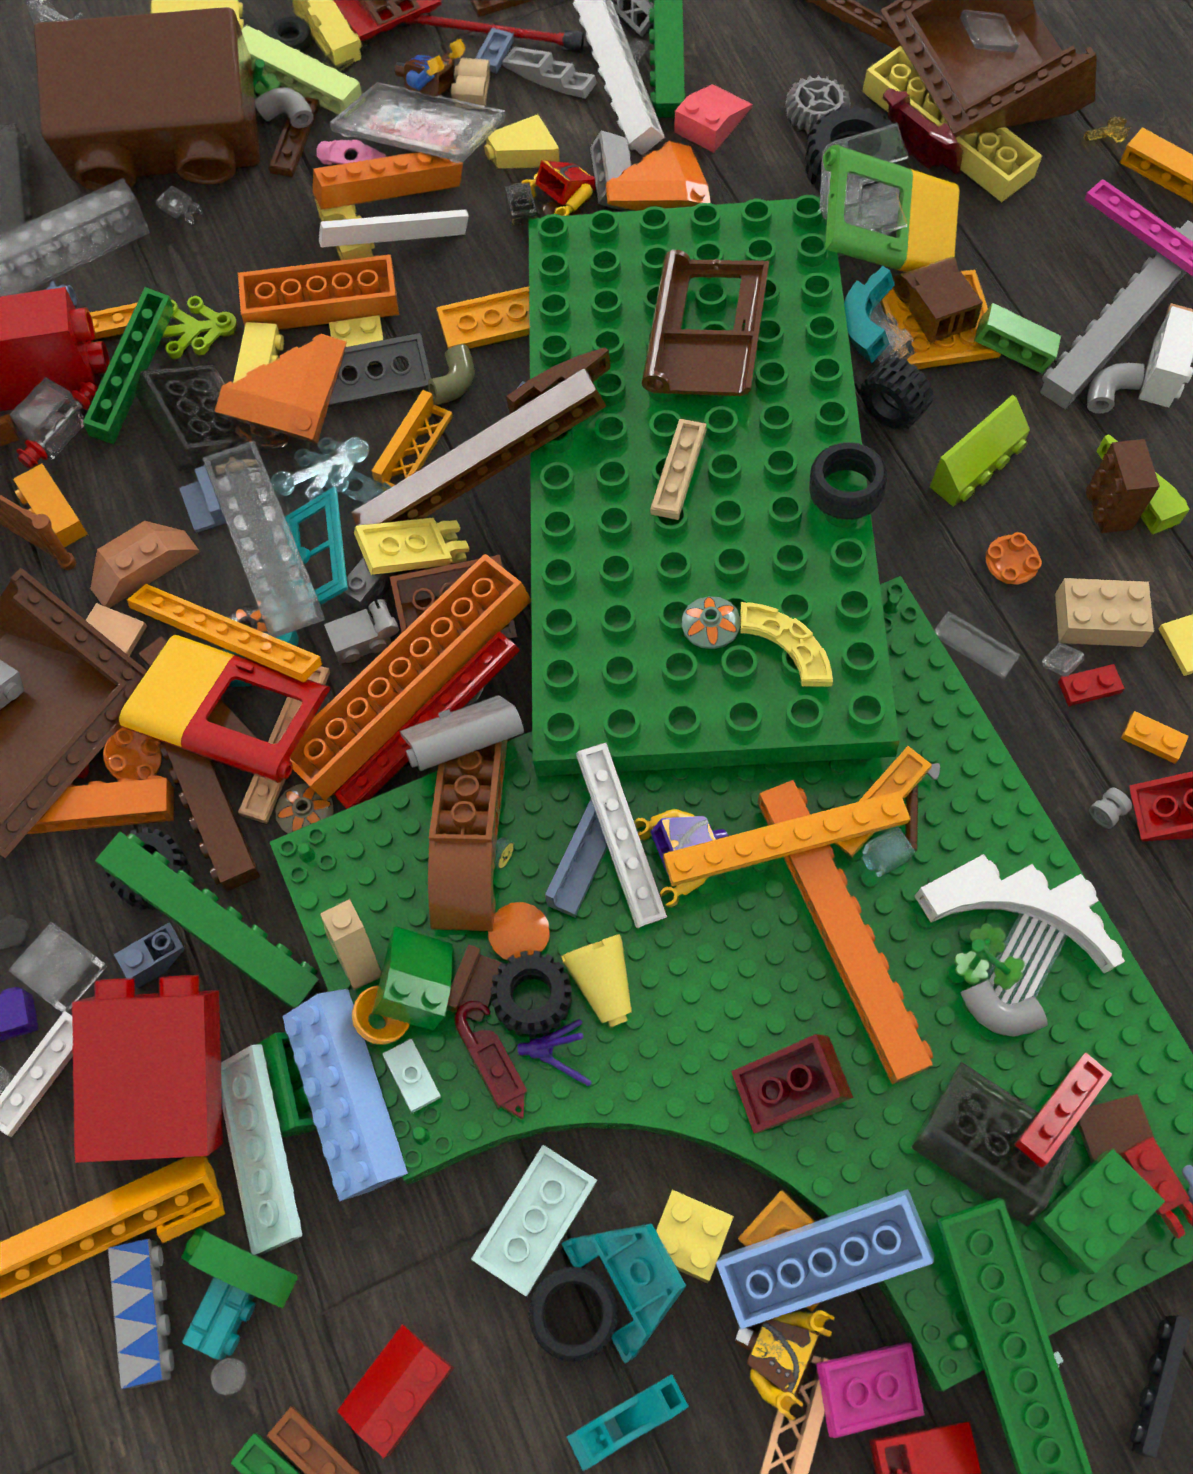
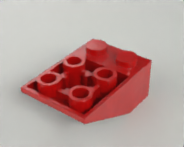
[869,1422,982,1474]

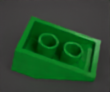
[372,926,453,1031]

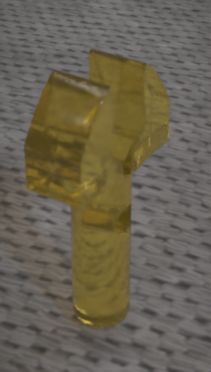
[1084,116,1131,143]

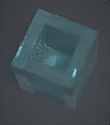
[862,826,915,877]

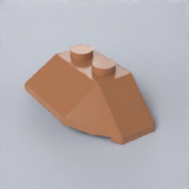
[90,521,200,608]

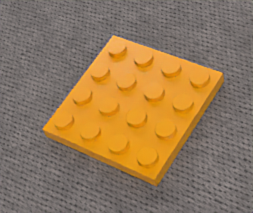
[879,270,1001,369]

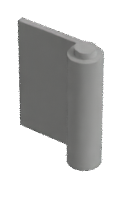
[400,695,524,771]

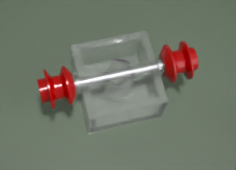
[10,377,98,469]

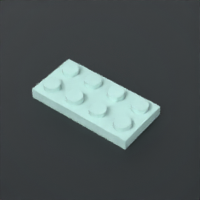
[471,1145,597,1297]

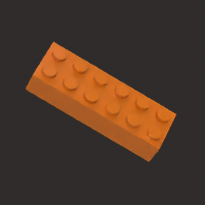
[238,254,399,330]

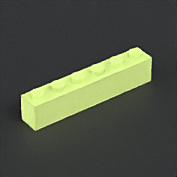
[241,25,363,119]

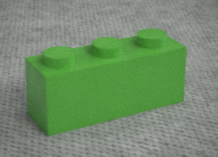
[974,303,1061,374]

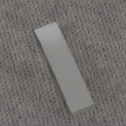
[502,47,597,98]

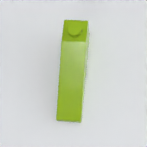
[1097,435,1190,535]

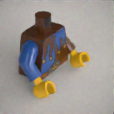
[395,39,466,97]

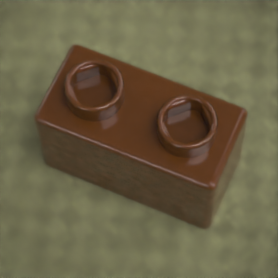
[34,7,260,193]

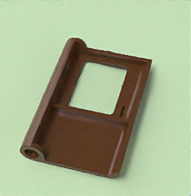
[642,250,769,396]

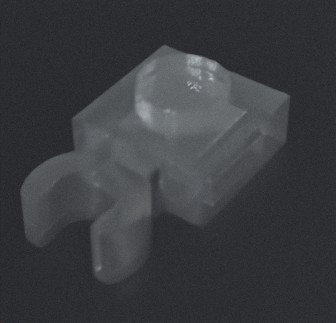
[156,185,203,224]

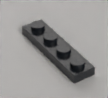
[1130,1315,1191,1458]

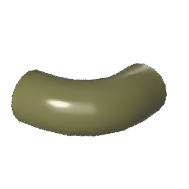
[428,344,475,405]

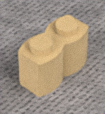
[451,58,490,108]

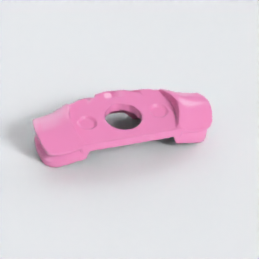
[317,140,386,165]

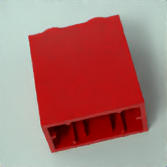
[0,287,110,411]
[72,975,223,1163]

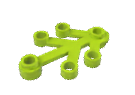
[162,296,237,359]

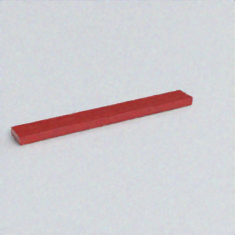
[334,631,520,809]

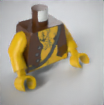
[735,1310,835,1421]

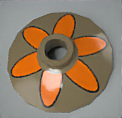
[275,783,334,834]

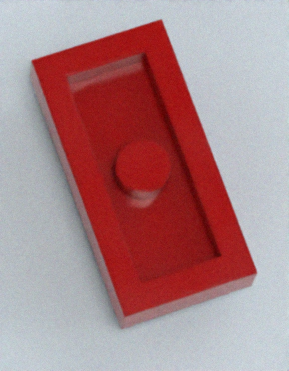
[1058,664,1125,707]

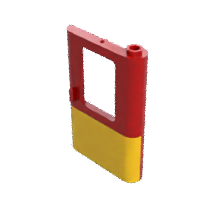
[119,635,331,783]

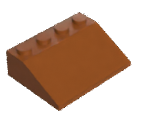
[390,555,517,639]

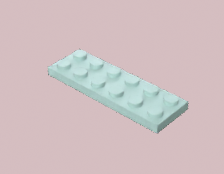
[221,1044,302,1256]

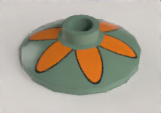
[681,596,741,649]

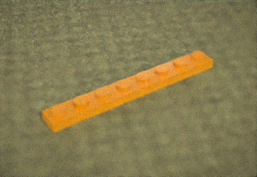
[127,584,322,682]
[663,791,910,886]

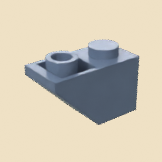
[114,922,185,988]

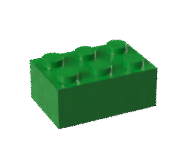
[1034,1149,1165,1275]

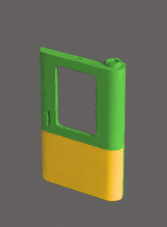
[823,145,959,272]

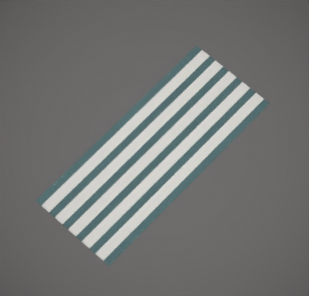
[984,913,1068,1004]

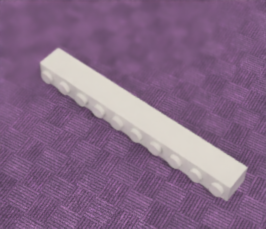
[573,0,665,155]

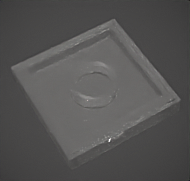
[960,10,1019,52]

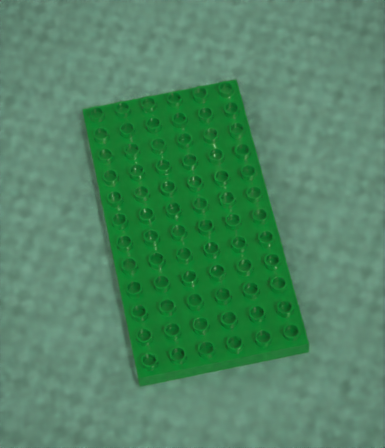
[529,195,900,776]

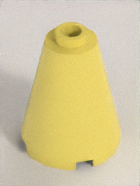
[561,934,632,1027]

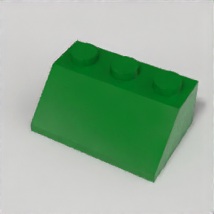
[256,1032,317,1137]

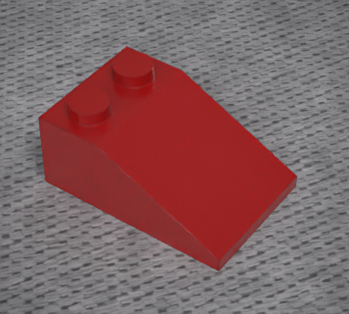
[1129,771,1193,841]

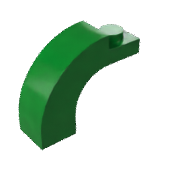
[181,1227,298,1308]

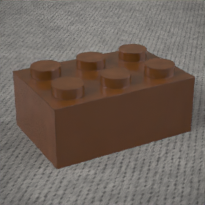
[1086,439,1160,533]

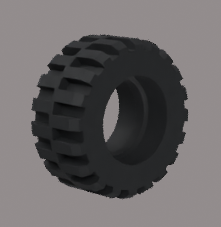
[804,106,902,203]

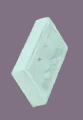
[383,1039,441,1113]

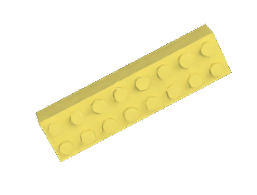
[862,46,1042,202]

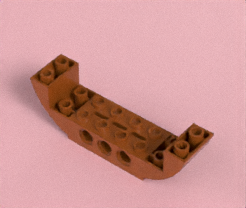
[428,737,513,931]

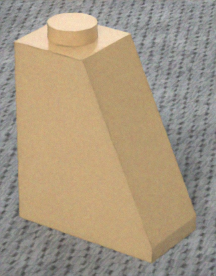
[320,899,382,990]

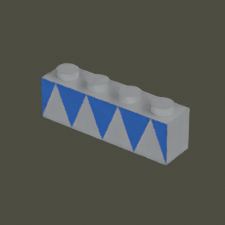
[108,1239,174,1389]

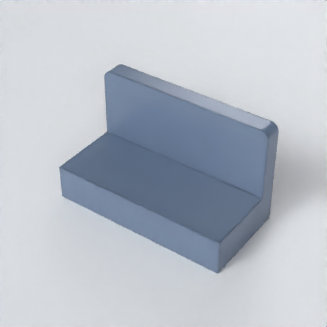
[180,466,227,533]

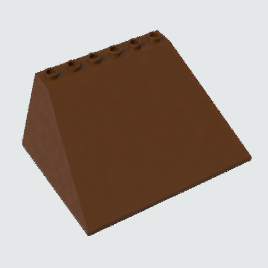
[880,0,1097,137]
[0,568,147,859]

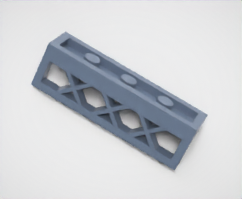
[545,799,608,917]

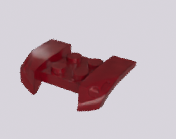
[883,88,963,174]

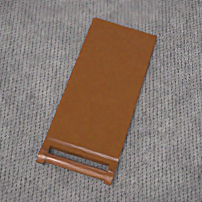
[0,495,76,570]

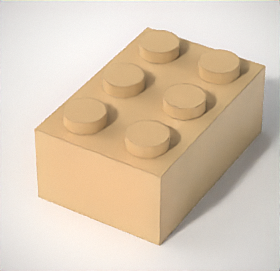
[1055,578,1154,647]

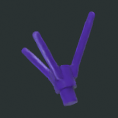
[518,1019,591,1086]

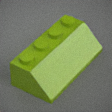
[930,395,1030,507]

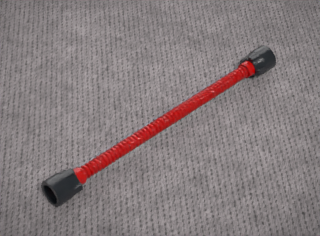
[396,15,584,52]

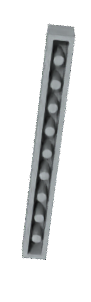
[1040,220,1193,410]

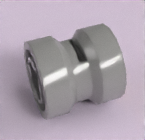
[1089,788,1132,829]

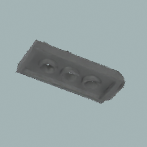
[329,333,431,405]

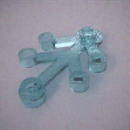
[270,437,370,501]

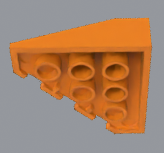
[606,141,710,211]
[215,334,347,444]

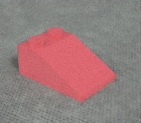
[674,84,752,153]

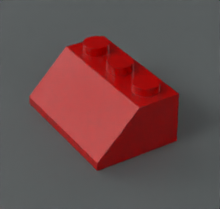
[337,1324,454,1458]

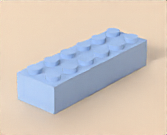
[282,989,408,1201]
[716,1189,935,1329]

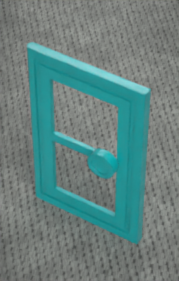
[285,487,348,617]

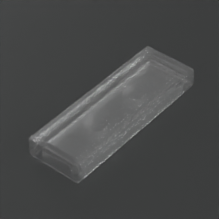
[934,611,1020,679]

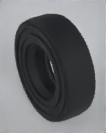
[269,16,311,52]

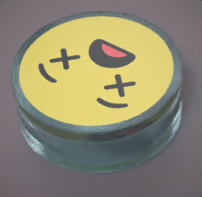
[494,837,514,870]

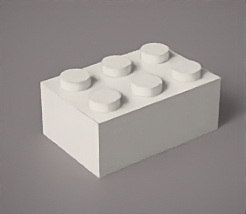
[1138,306,1193,408]

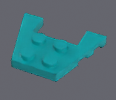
[561,1224,686,1363]

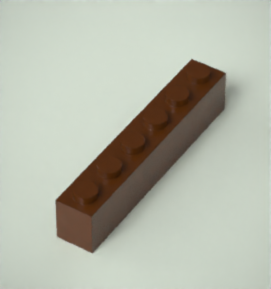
[159,742,261,892]

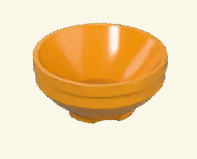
[352,986,409,1045]

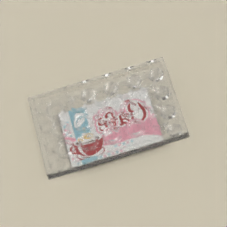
[330,82,505,163]

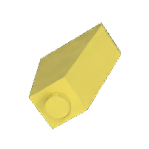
[484,114,559,168]

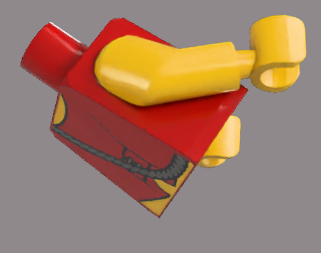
[520,160,596,216]

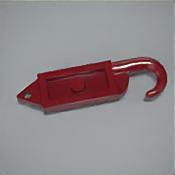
[454,1001,527,1119]

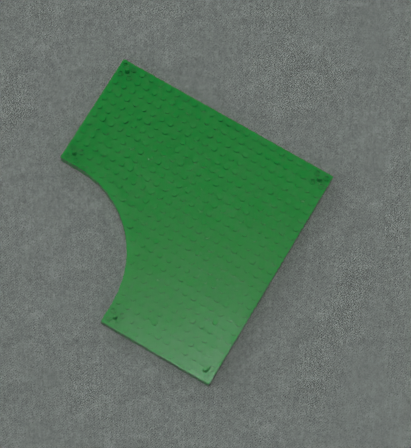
[269,576,1193,1391]

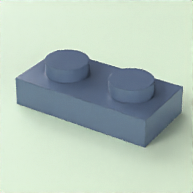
[475,28,514,74]

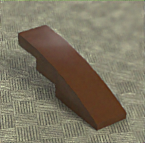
[506,347,610,414]

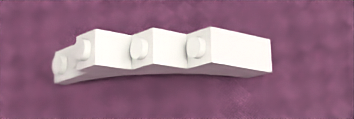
[915,854,1125,974]

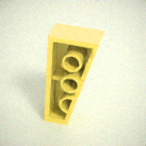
[292,0,362,70]

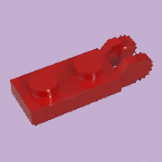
[1121,1137,1193,1239]

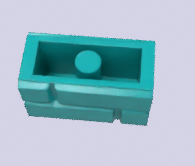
[182,1277,256,1360]

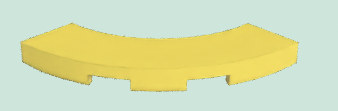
[741,602,833,687]

